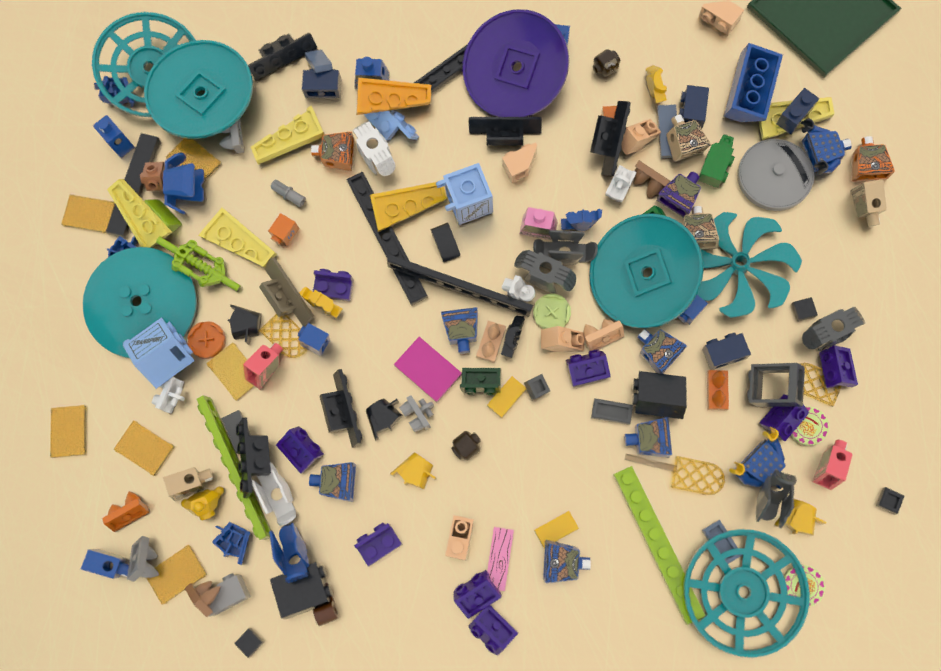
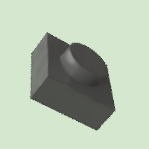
[524,374,550,400]

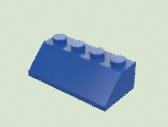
[724,43,783,122]

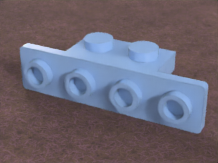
[364,110,419,140]

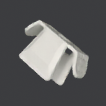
[352,121,395,176]
[252,462,296,526]

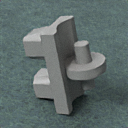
[399,395,434,432]

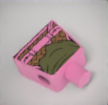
[519,207,558,240]

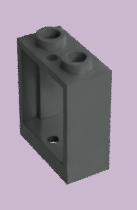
[747,363,805,407]

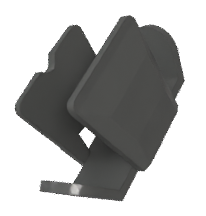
[533,230,598,265]
[514,250,576,294]
[802,307,866,351]
[756,470,797,528]

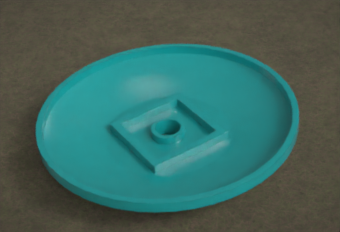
[144,40,253,139]
[590,214,704,328]
[83,247,197,358]

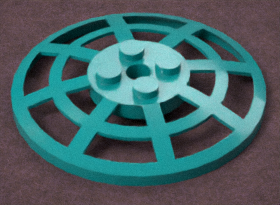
[92,12,196,118]
[684,529,810,658]

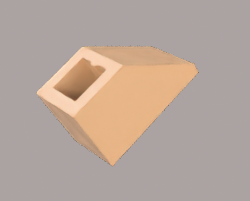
[699,0,744,35]
[621,119,661,155]
[502,142,537,183]
[541,326,584,352]
[445,515,474,560]

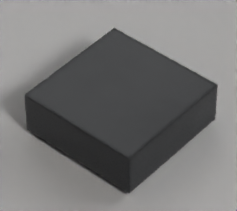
[792,297,818,321]
[876,487,905,515]
[234,628,264,658]

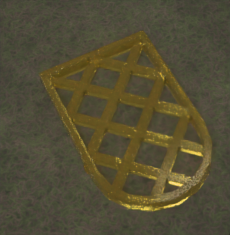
[259,314,307,358]
[800,363,841,407]
[671,456,725,495]

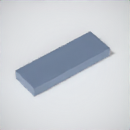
[657,105,677,159]

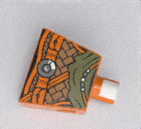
[311,131,355,171]
[852,136,895,182]

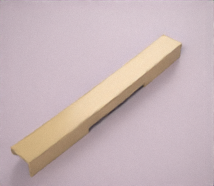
[624,454,677,472]

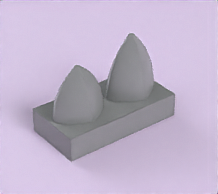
[219,119,244,154]
[127,536,159,582]

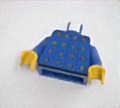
[729,427,786,489]

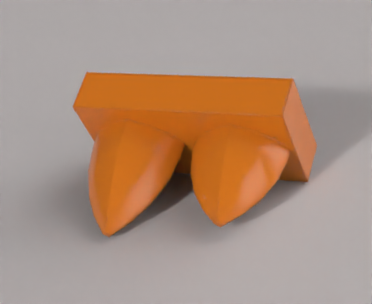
[707,370,729,410]
[102,492,149,532]

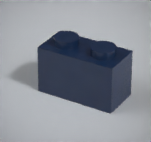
[302,69,342,98]
[678,85,709,129]
[776,88,820,134]
[702,332,751,370]

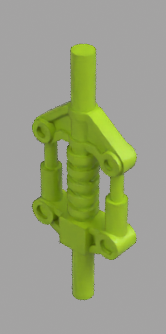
[156,236,241,292]

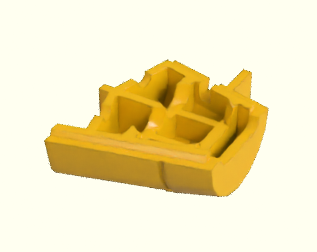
[645,65,667,103]
[299,287,342,318]
[390,452,437,489]
[774,499,826,536]

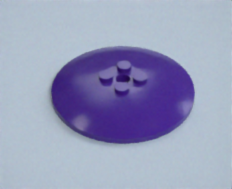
[463,9,569,117]

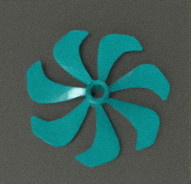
[697,212,802,318]

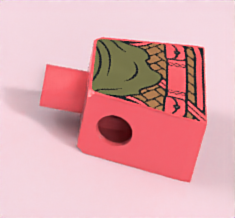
[243,343,283,390]
[812,440,852,490]

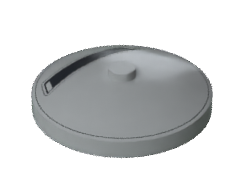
[737,139,814,211]

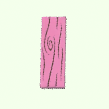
[487,527,514,591]

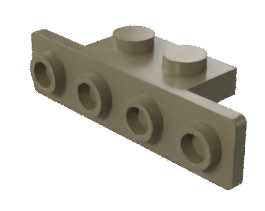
[259,257,313,326]

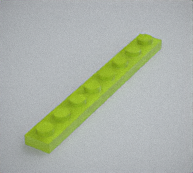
[197,395,271,540]
[614,466,705,625]

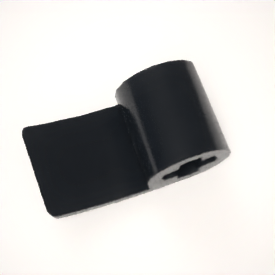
[430,222,460,262]

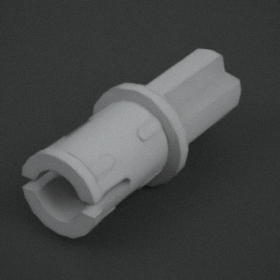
[271,180,306,207]

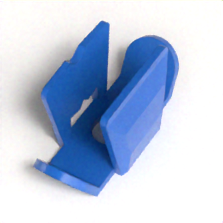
[163,153,204,215]
[269,523,309,583]

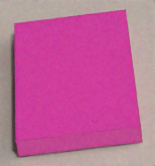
[394,337,462,403]

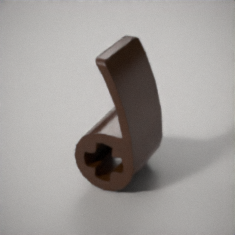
[313,583,339,626]

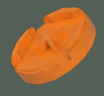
[187,321,226,359]

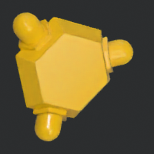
[181,486,224,520]

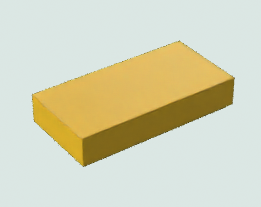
[487,376,527,418]
[534,511,579,548]

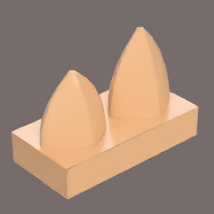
[584,319,625,351]
[476,321,506,363]

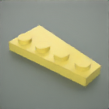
[759,97,835,140]
[251,106,324,165]
[107,179,172,248]
[198,208,277,268]

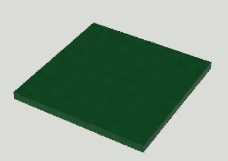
[747,0,902,78]

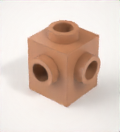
[140,162,165,191]

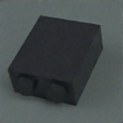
[632,371,687,419]
[270,562,333,619]

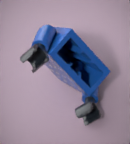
[801,118,852,175]

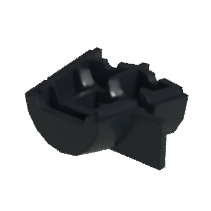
[228,304,261,344]
[501,316,525,358]
[366,398,403,441]

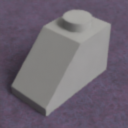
[209,573,251,617]

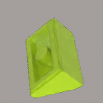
[144,199,182,233]

